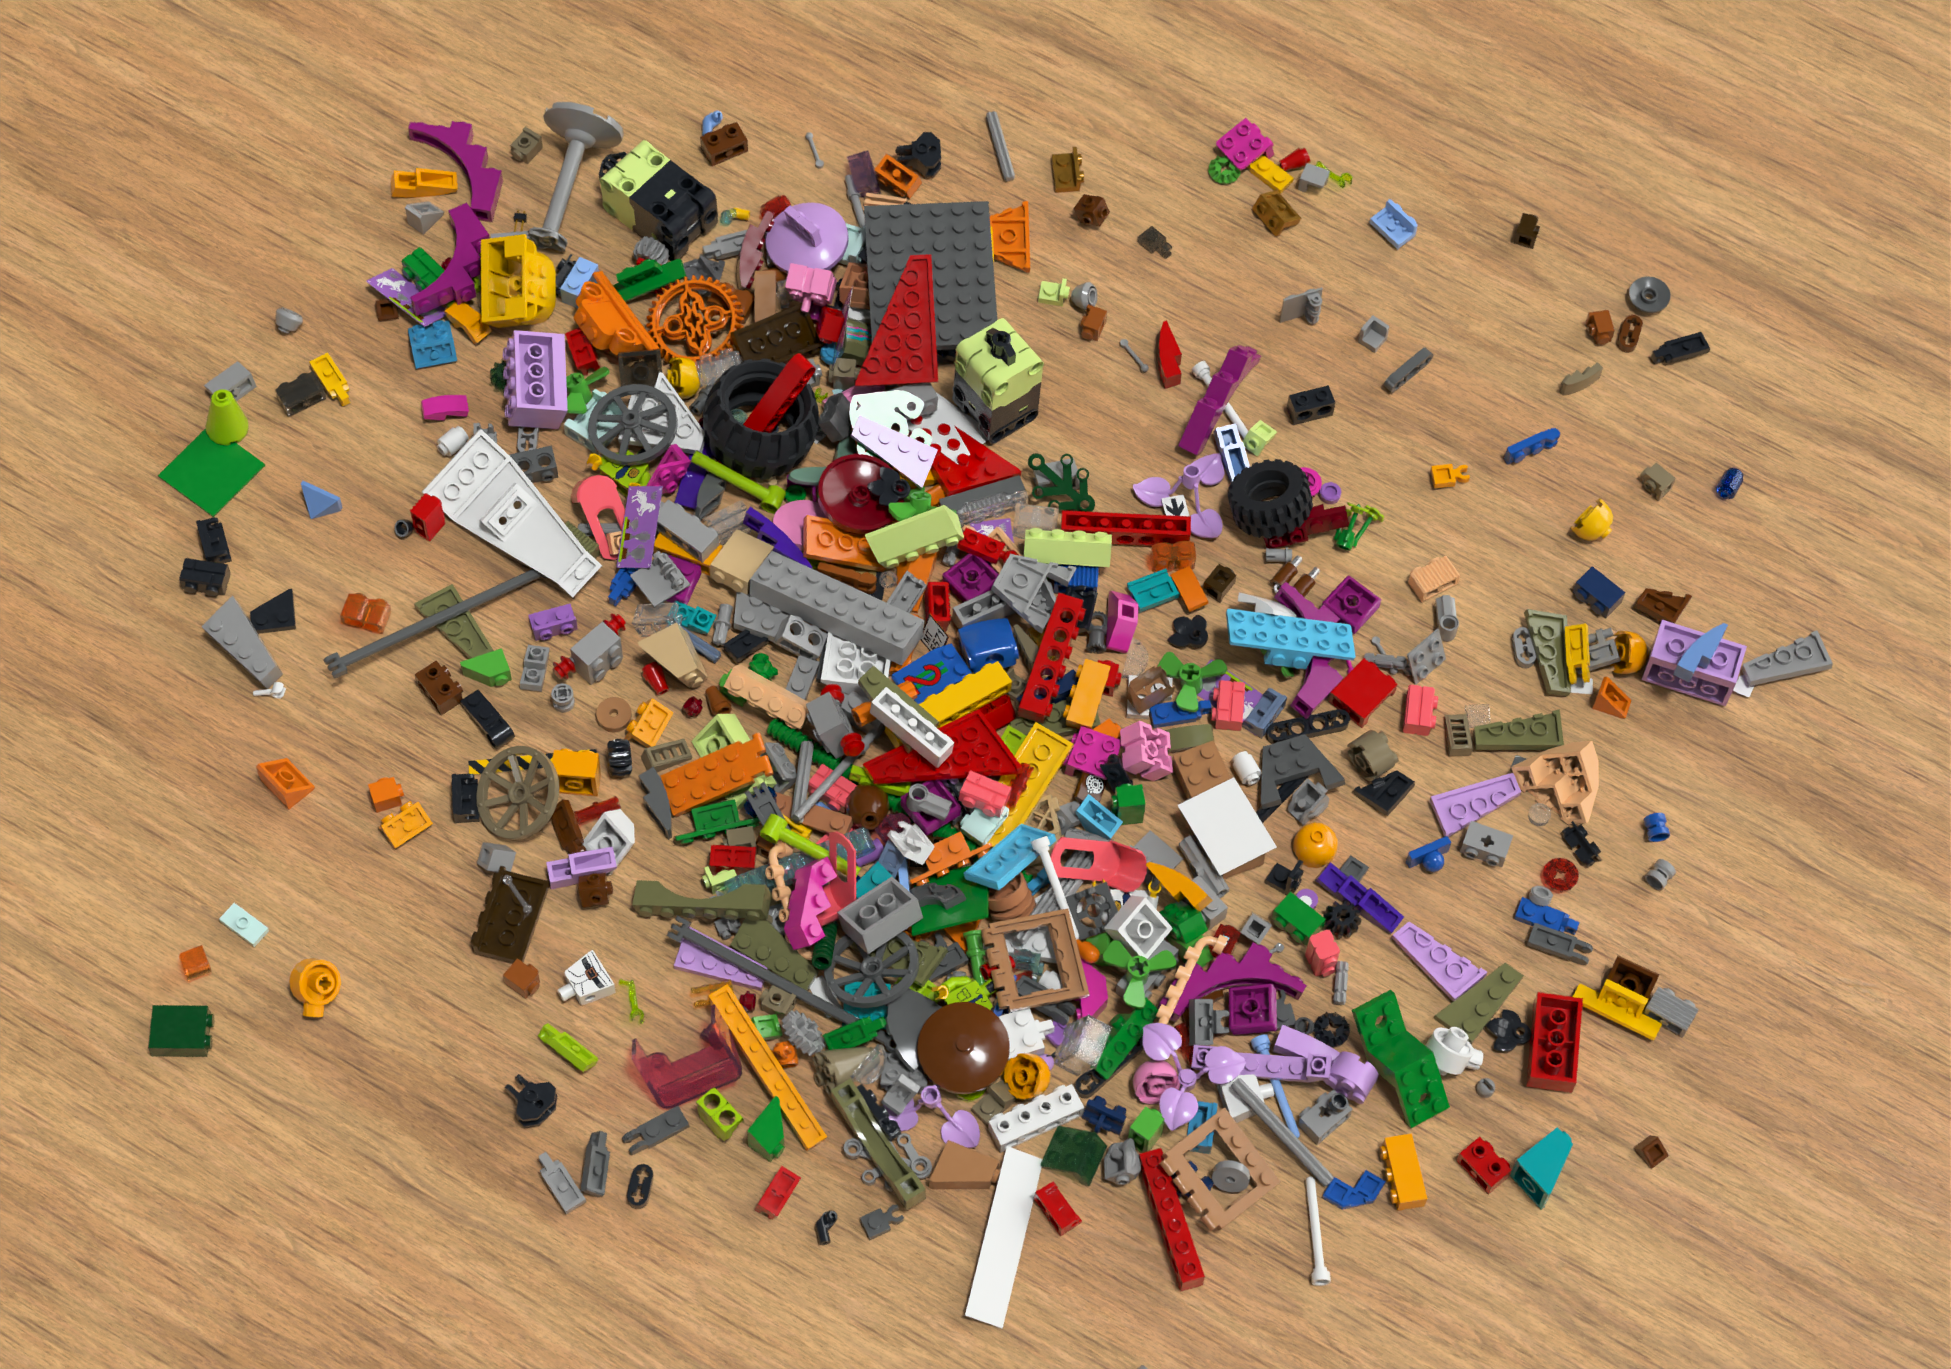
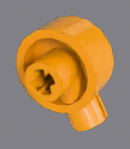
[289,958,341,1017]

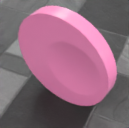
[773,500,828,551]

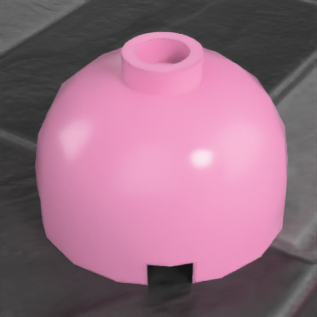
[1133,1060,1180,1104]

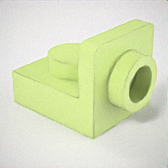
[1038,278,1070,307]
[1243,420,1277,456]
[702,866,738,895]

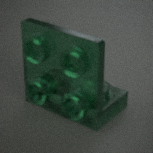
[1041,1126,1107,1186]

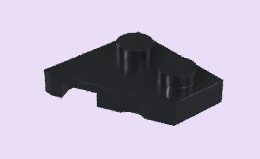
[250,589,296,634]
[1354,770,1415,816]

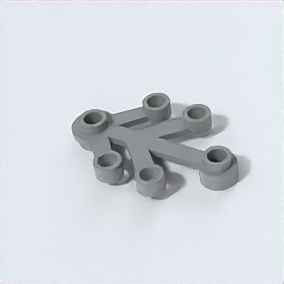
[844,1133,932,1192]

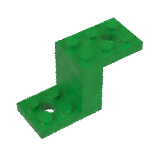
[1352,989,1450,1128]

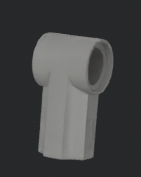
[1435,595,1459,642]
[906,784,952,821]

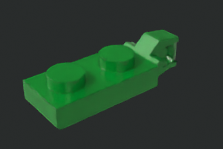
[823,1016,886,1050]

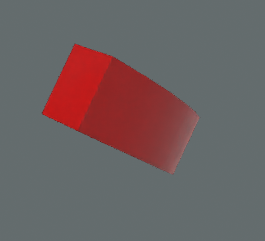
[1158,320,1182,389]

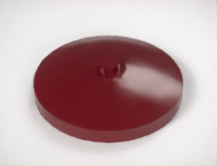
[817,454,903,534]

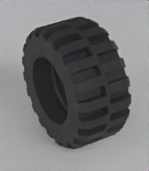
[1228,459,1313,538]

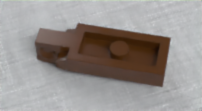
[551,799,586,854]

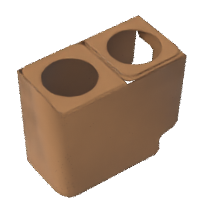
[1126,666,1175,714]

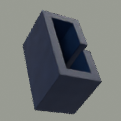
[1572,566,1626,619]

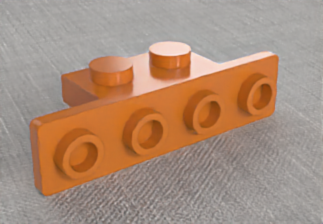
[909,831,993,886]

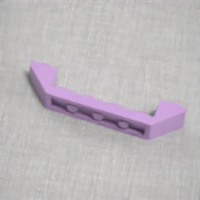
[1192,1045,1332,1082]

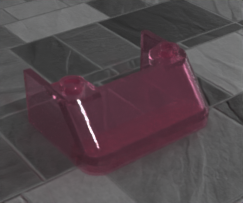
[632,1004,742,1109]

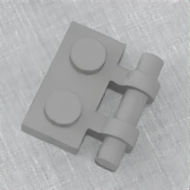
[1576,628,1621,674]

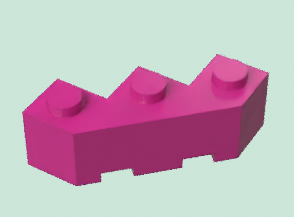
[784,856,837,950]

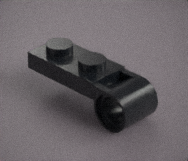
[460,689,515,749]

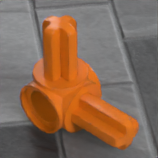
[771,1041,799,1068]

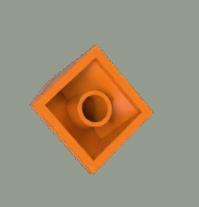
[256,758,315,810]

